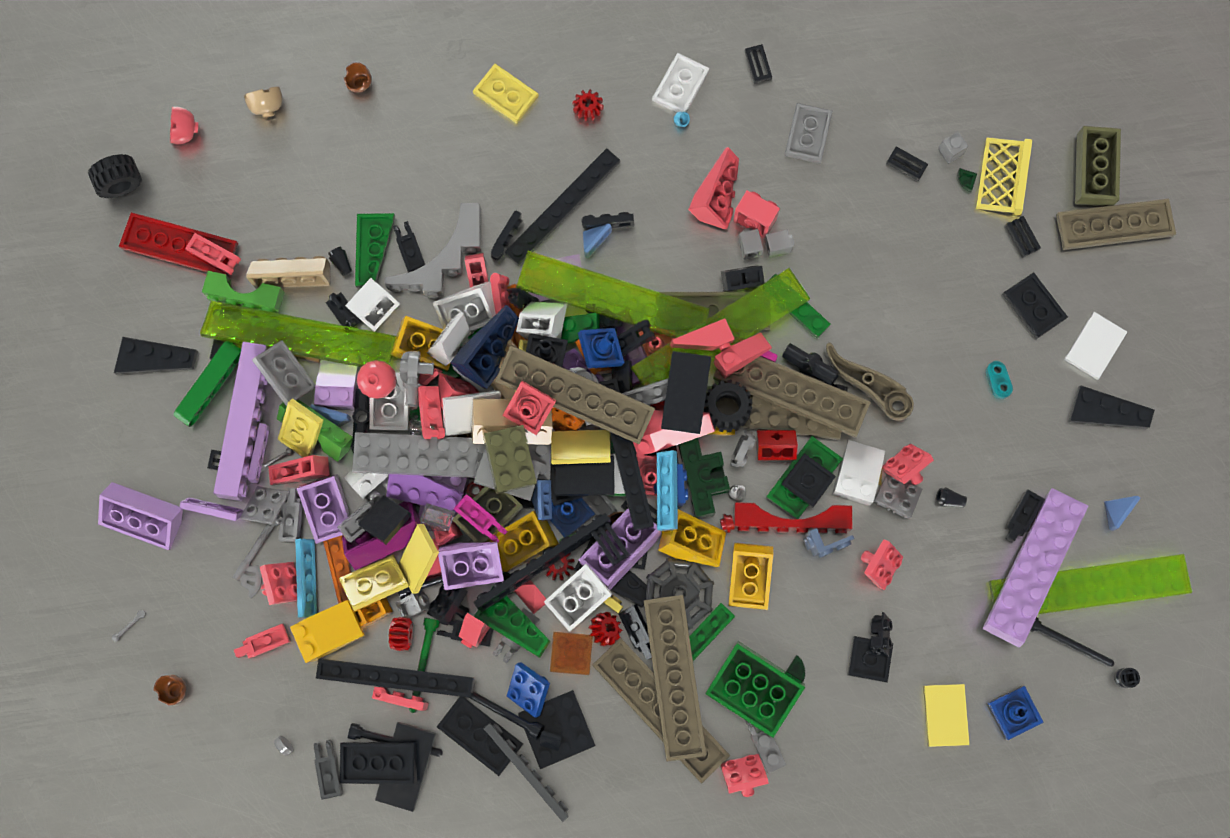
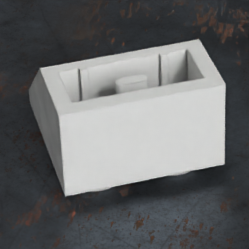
[345,278,400,332]
[516,302,567,339]
[344,469,389,502]

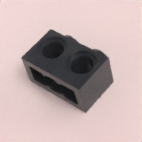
[721,265,765,291]

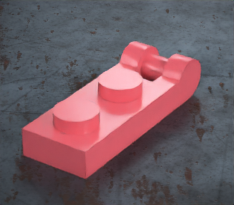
[185,233,241,275]
[490,273,511,314]
[417,386,445,439]

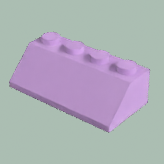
[98,482,183,550]
[579,509,661,590]

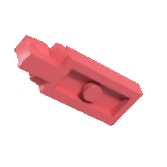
[234,623,291,658]
[372,687,429,711]

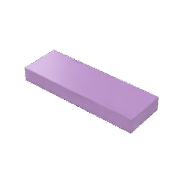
[247,423,270,484]
[180,497,243,521]

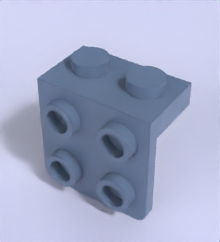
[803,528,855,558]

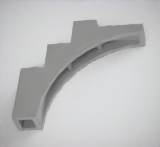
[385,203,481,298]

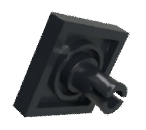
[526,333,568,368]
[427,584,469,626]

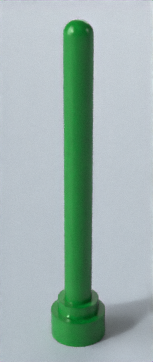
[409,617,439,713]

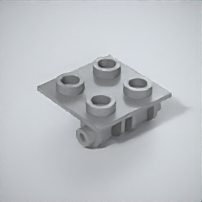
[874,474,923,519]
[240,486,290,526]

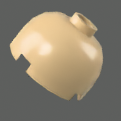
[244,87,282,118]

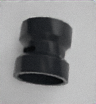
[1114,668,1140,688]

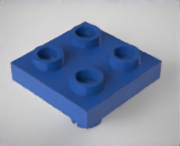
[578,328,624,369]
[654,464,688,509]
[549,498,595,537]
[507,662,550,718]
[988,686,1044,740]

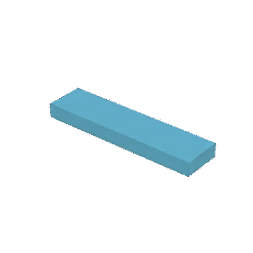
[657,450,678,531]
[295,539,317,618]

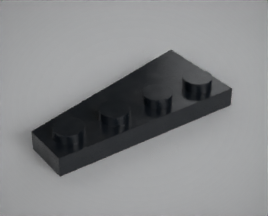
[114,337,198,375]
[1068,385,1155,429]
[574,537,647,608]

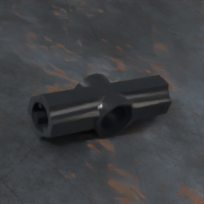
[782,343,840,386]
[352,389,370,447]

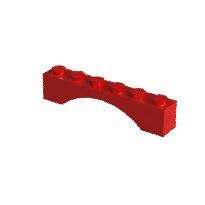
[733,502,852,535]

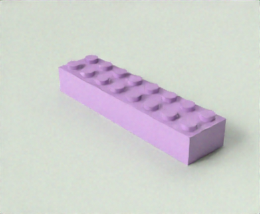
[213,342,268,502]
[982,488,1088,647]

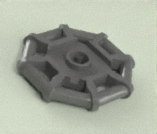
[646,557,714,629]

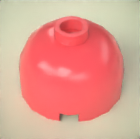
[170,107,198,144]
[357,360,397,399]

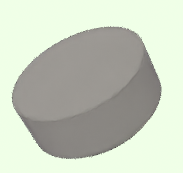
[274,736,293,756]

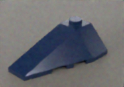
[450,305,519,389]

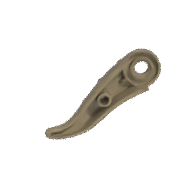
[826,343,914,421]

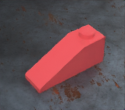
[465,253,489,287]
[670,318,735,351]
[714,333,772,379]
[268,455,330,485]
[459,613,490,649]

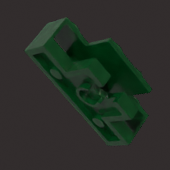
[678,438,730,519]

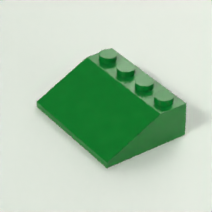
[705,641,805,738]

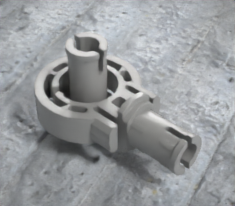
[400,351,434,407]

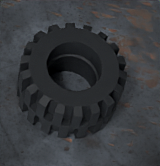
[88,154,142,198]
[704,380,753,432]

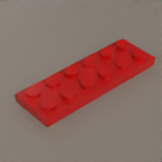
[119,212,238,275]

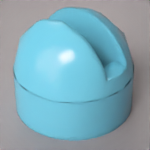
[673,111,690,127]

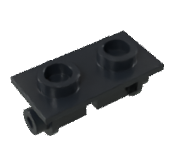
[507,286,540,311]
[325,292,362,332]
[870,612,893,657]

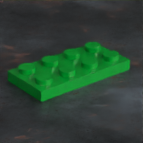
[766,436,843,519]

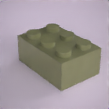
[483,425,537,494]
[452,487,523,542]

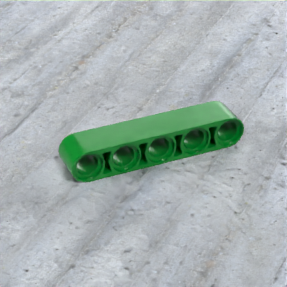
[173,340,241,427]

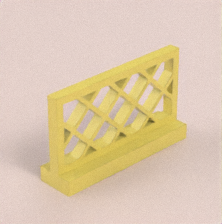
[976,138,1032,216]

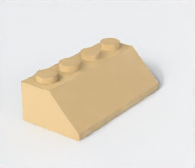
[247,256,330,289]
[471,399,552,445]

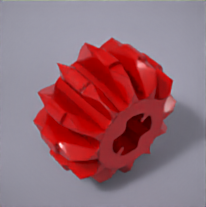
[572,89,604,121]
[545,553,575,581]
[588,612,622,646]
[388,617,413,651]

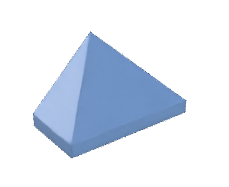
[583,224,612,259]
[310,404,351,427]
[532,480,552,520]
[1104,496,1140,531]

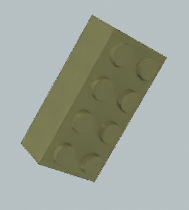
[1075,126,1121,207]

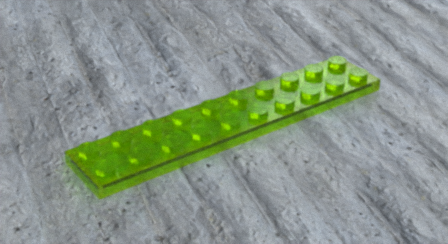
[516,251,710,338]
[631,268,810,386]
[200,301,396,367]
[989,554,1192,614]

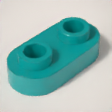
[986,361,1013,399]

